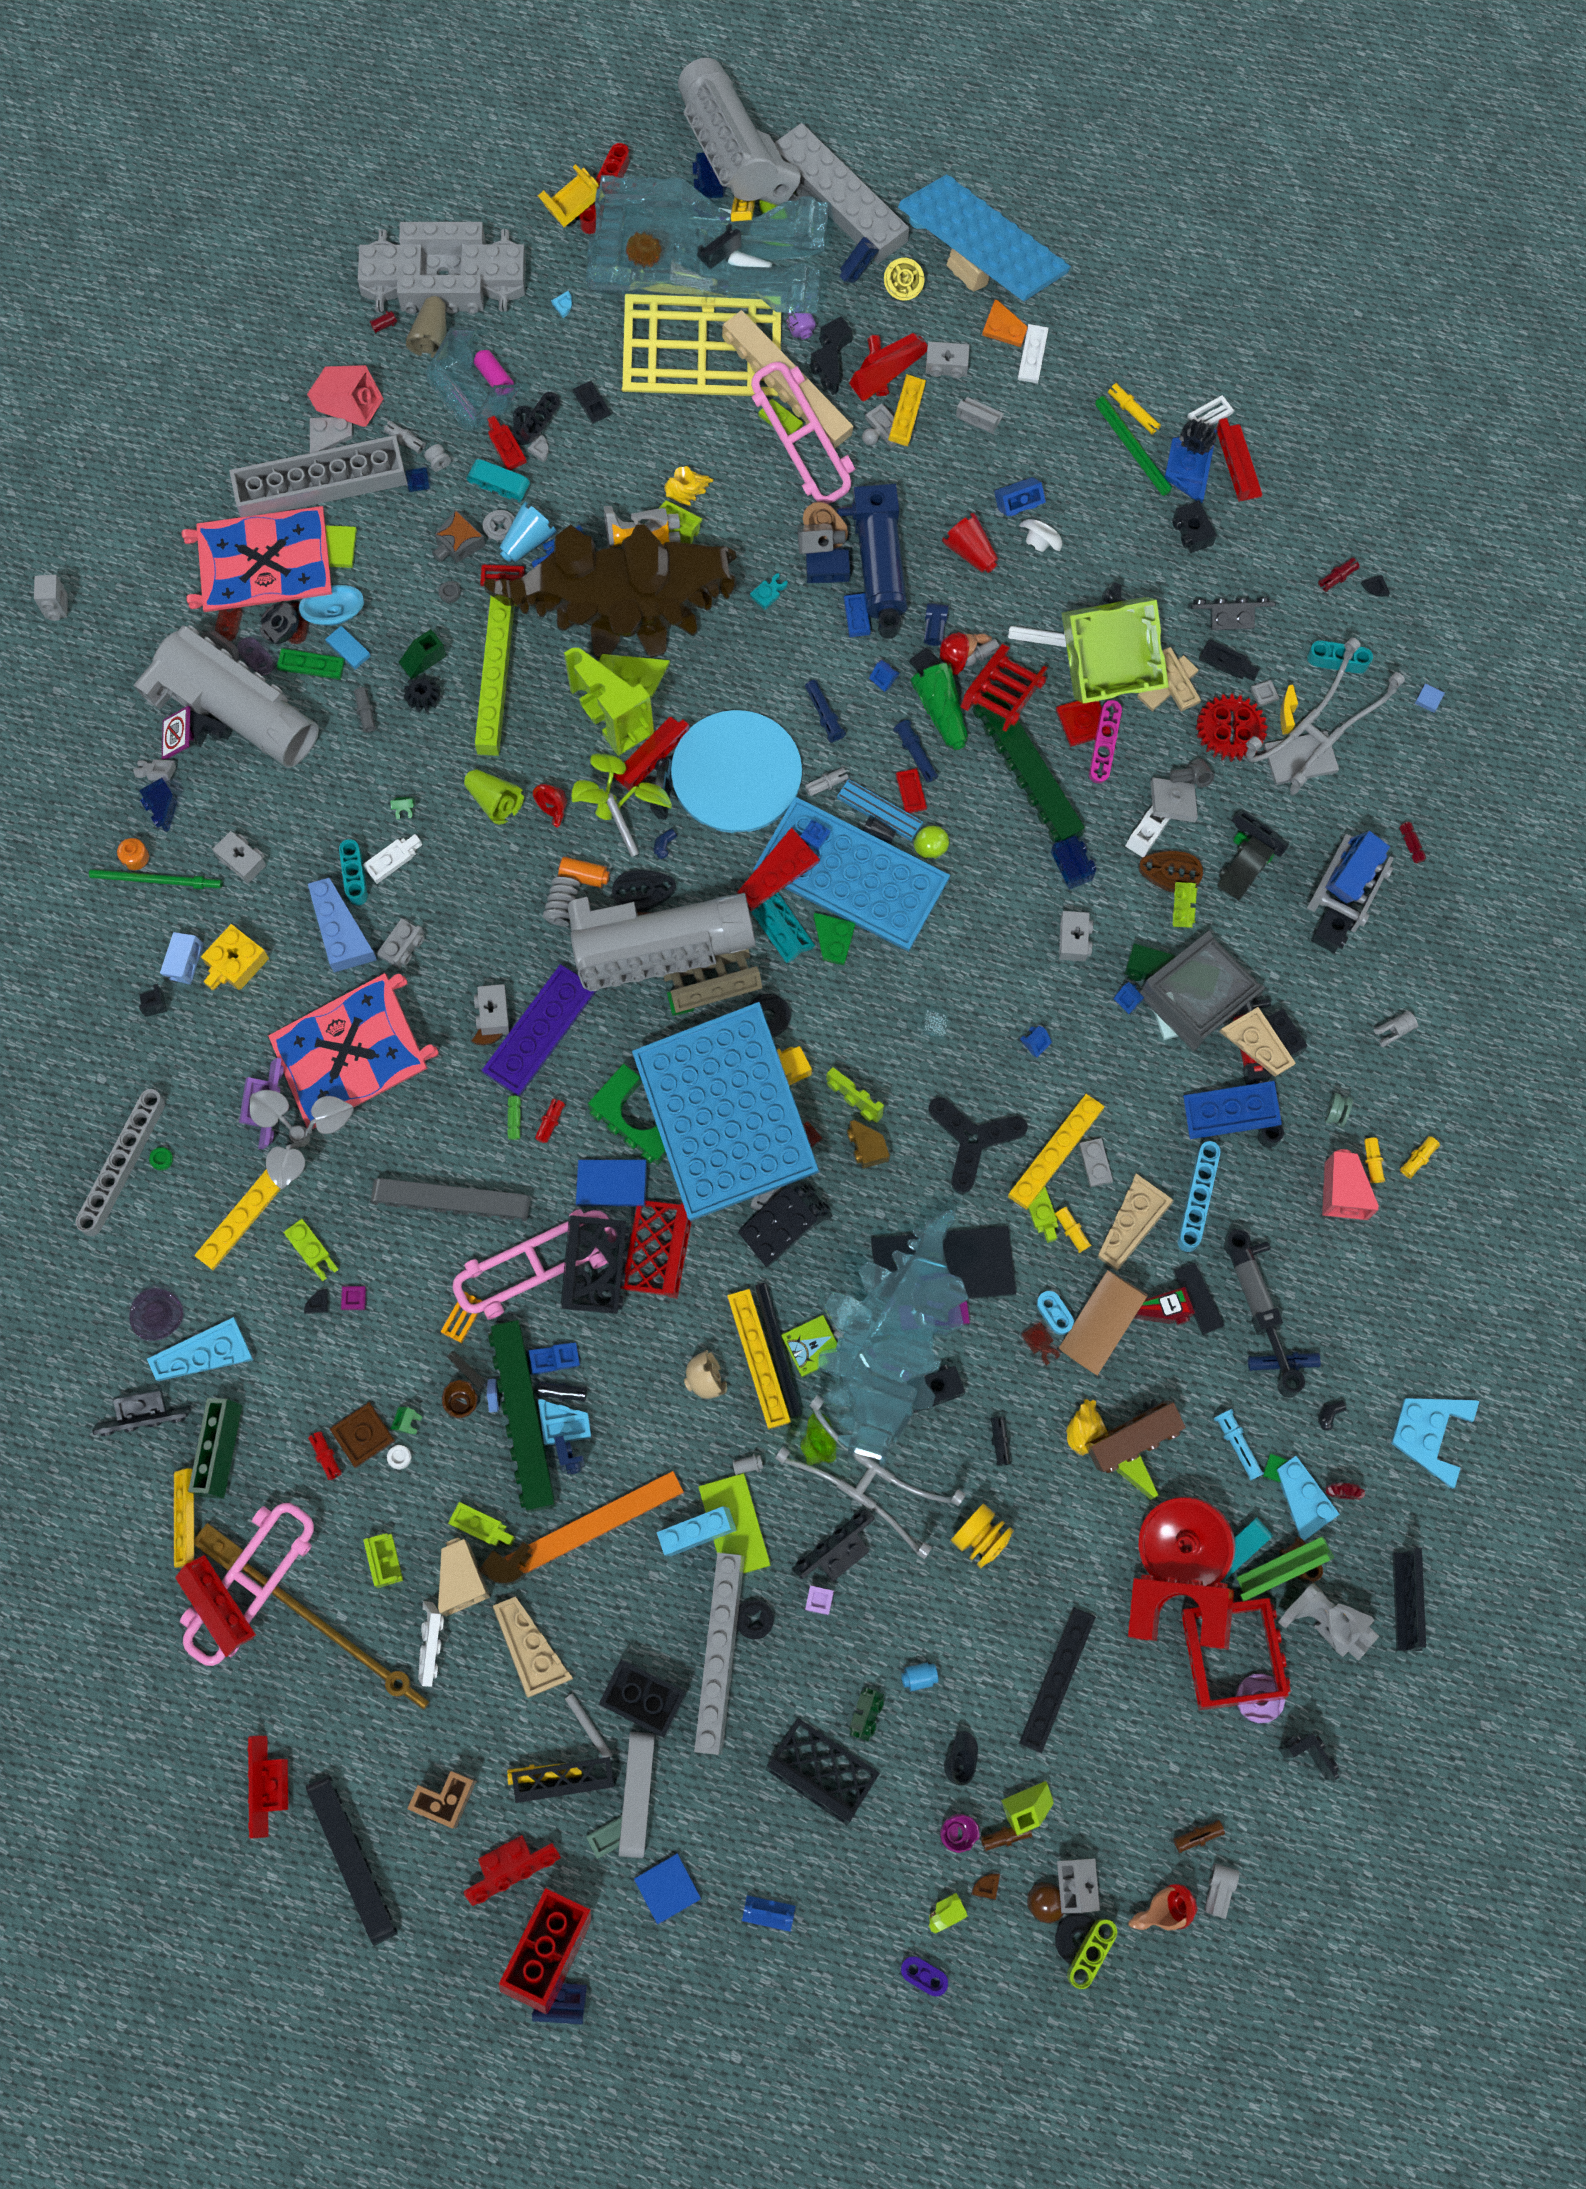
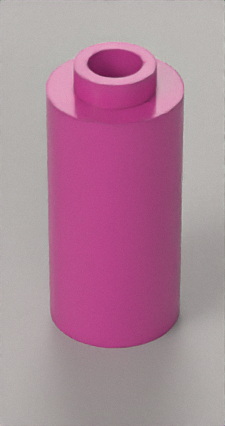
[474,350,514,395]

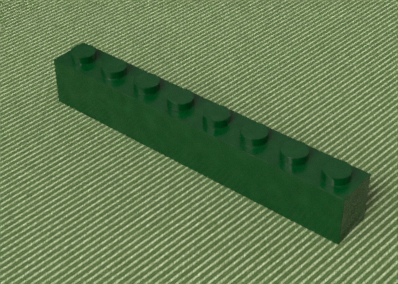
[972,692,1085,847]
[488,1320,556,1513]

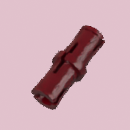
[1318,558,1360,592]

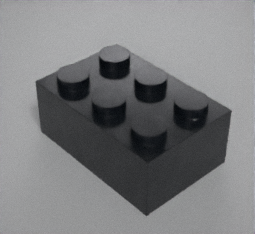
[599,1659,687,1738]

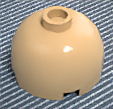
[684,1350,727,1399]

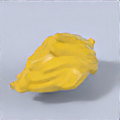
[664,466,713,506]
[1066,1399,1107,1456]

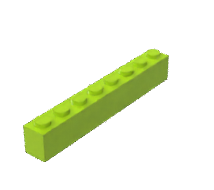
[475,596,515,756]

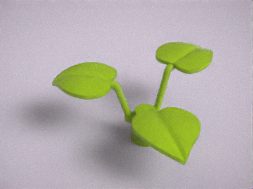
[571,753,672,820]

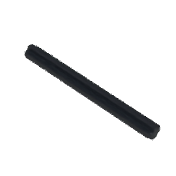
[755,1283,802,1418]

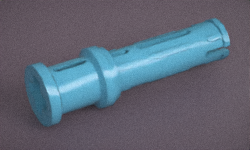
[1214,1409,1264,1481]

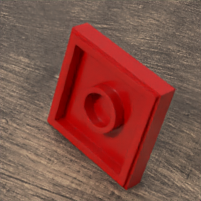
[1055,701,1111,747]

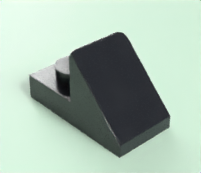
[190,710,232,747]

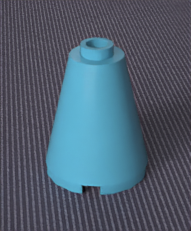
[499,502,556,562]

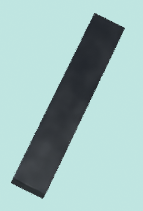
[1019,1607,1096,1754]

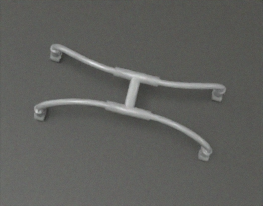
[1246,637,1405,796]
[775,1394,966,1559]

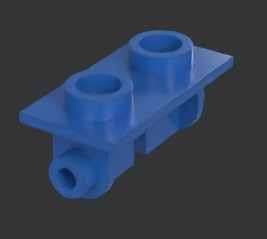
[742,1895,796,1932]

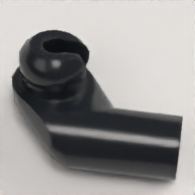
[1318,1400,1347,1431]

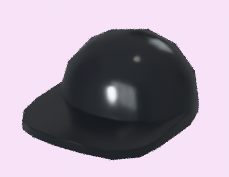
[944,1731,978,1786]

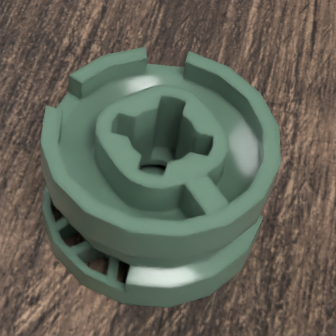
[1325,1093,1353,1128]

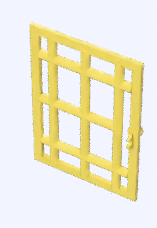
[622,294,781,396]

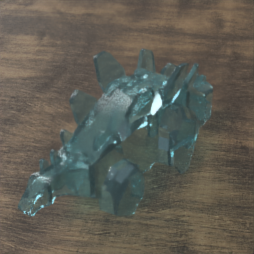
[818,1210,969,1468]

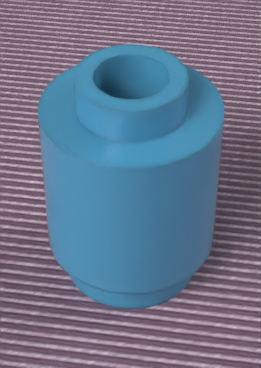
[901,1662,938,1692]

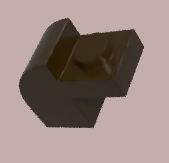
[478,1542,533,1586]

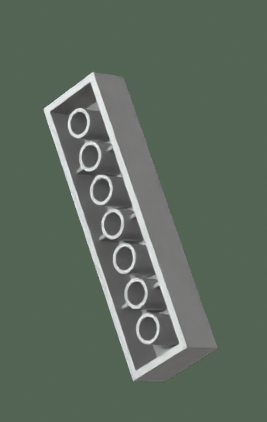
[774,123,909,264]
[229,435,408,517]

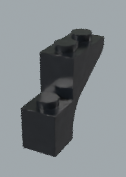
[809,316,853,395]

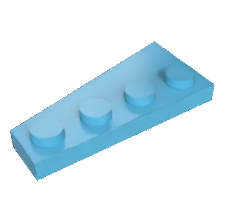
[147,1317,254,1381]

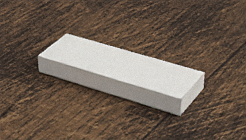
[1018,324,1049,383]

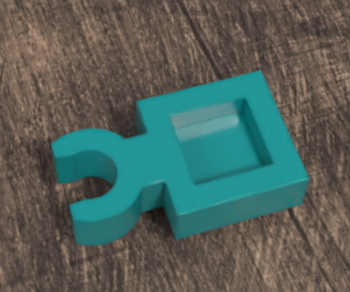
[750,573,788,610]

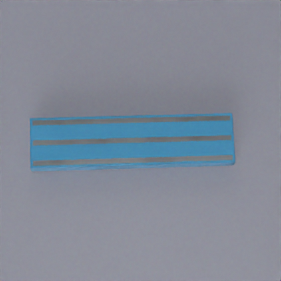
[837,779,923,842]

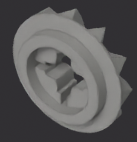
[483,510,515,542]

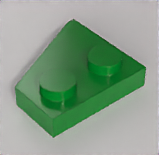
[813,913,856,966]

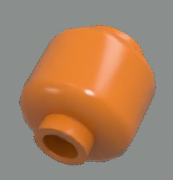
[117,838,149,870]

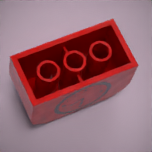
[499,1888,591,2014]

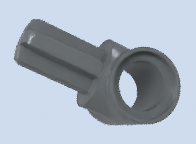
[1170,759,1214,788]

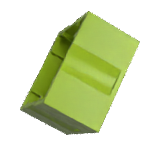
[1061,597,1169,703]

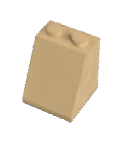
[438,1538,490,1617]

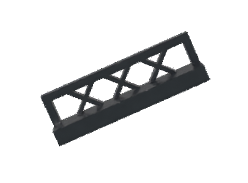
[512,1756,615,1803]

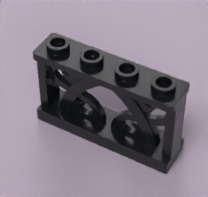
[560,1215,630,1314]

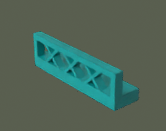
[751,893,815,963]

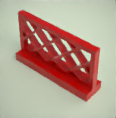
[621,1201,692,1299]

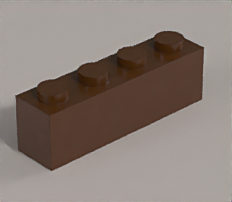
[1085,1400,1186,1473]

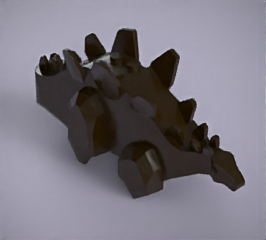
[484,524,737,658]

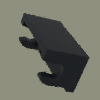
[697,223,742,269]

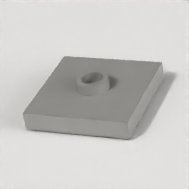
[1150,777,1198,822]

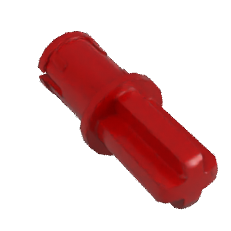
[535,1099,565,1143]

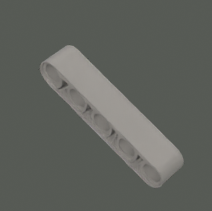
[618,1731,655,1858]

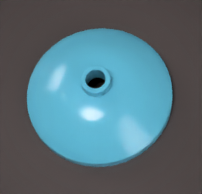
[299,585,364,626]

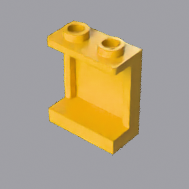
[538,164,601,227]

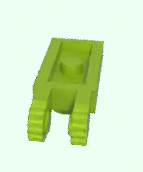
[283,1219,339,1281]

